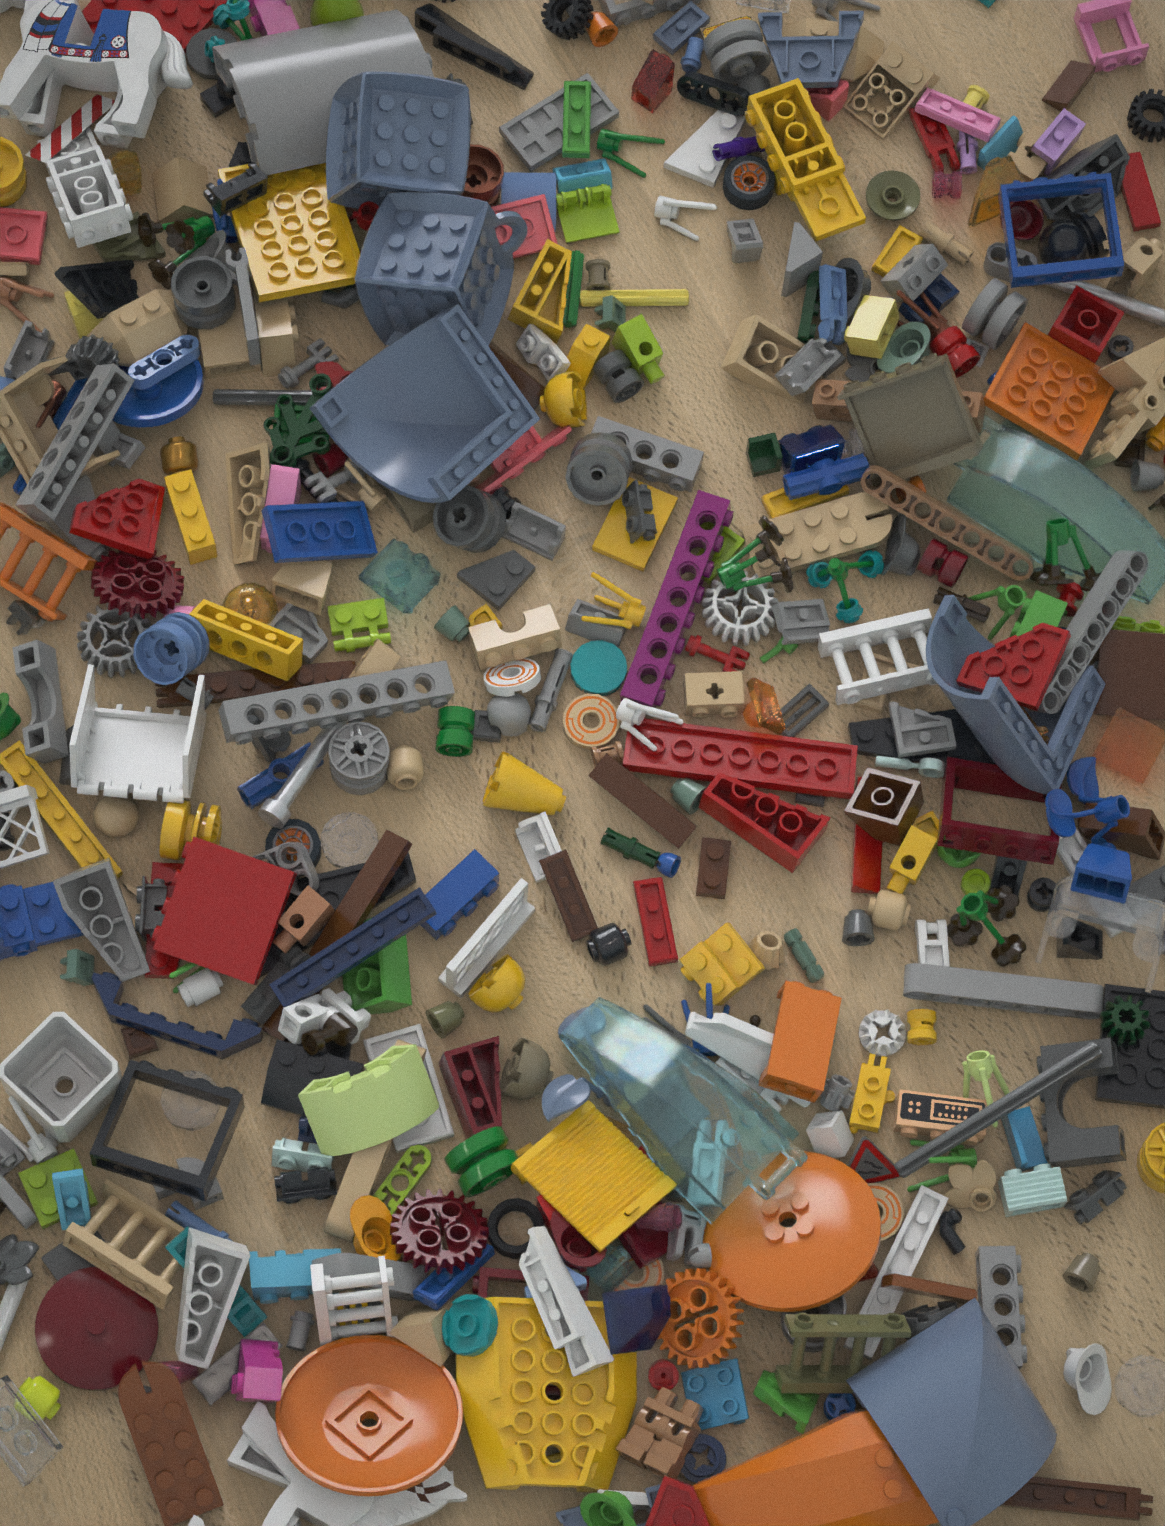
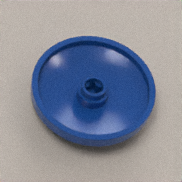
[112,359,204,427]

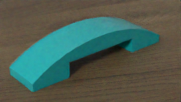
[165,1226,267,1337]

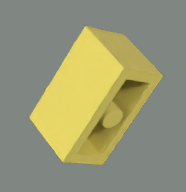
[844,295,900,359]

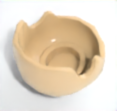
[92,796,139,838]

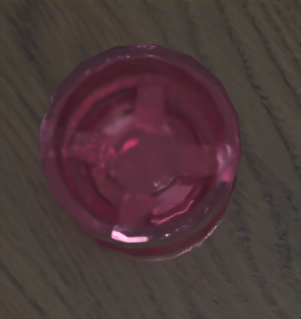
[932,171,962,199]

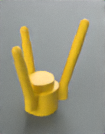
[581,572,646,630]

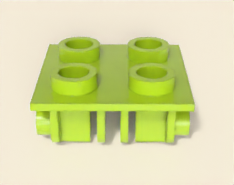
[556,184,620,243]

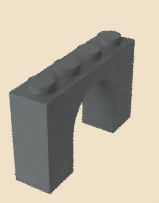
[1037,1038,1127,1168]

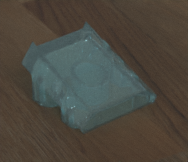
[358,538,441,614]

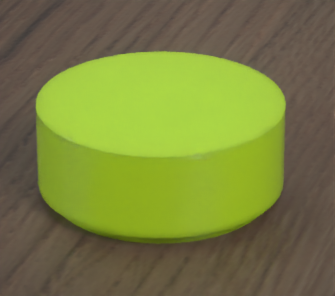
[961,868,991,895]

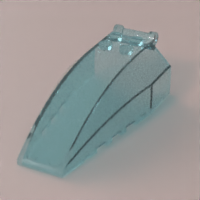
[559,997,808,1224]

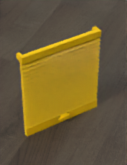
[511,1100,677,1252]

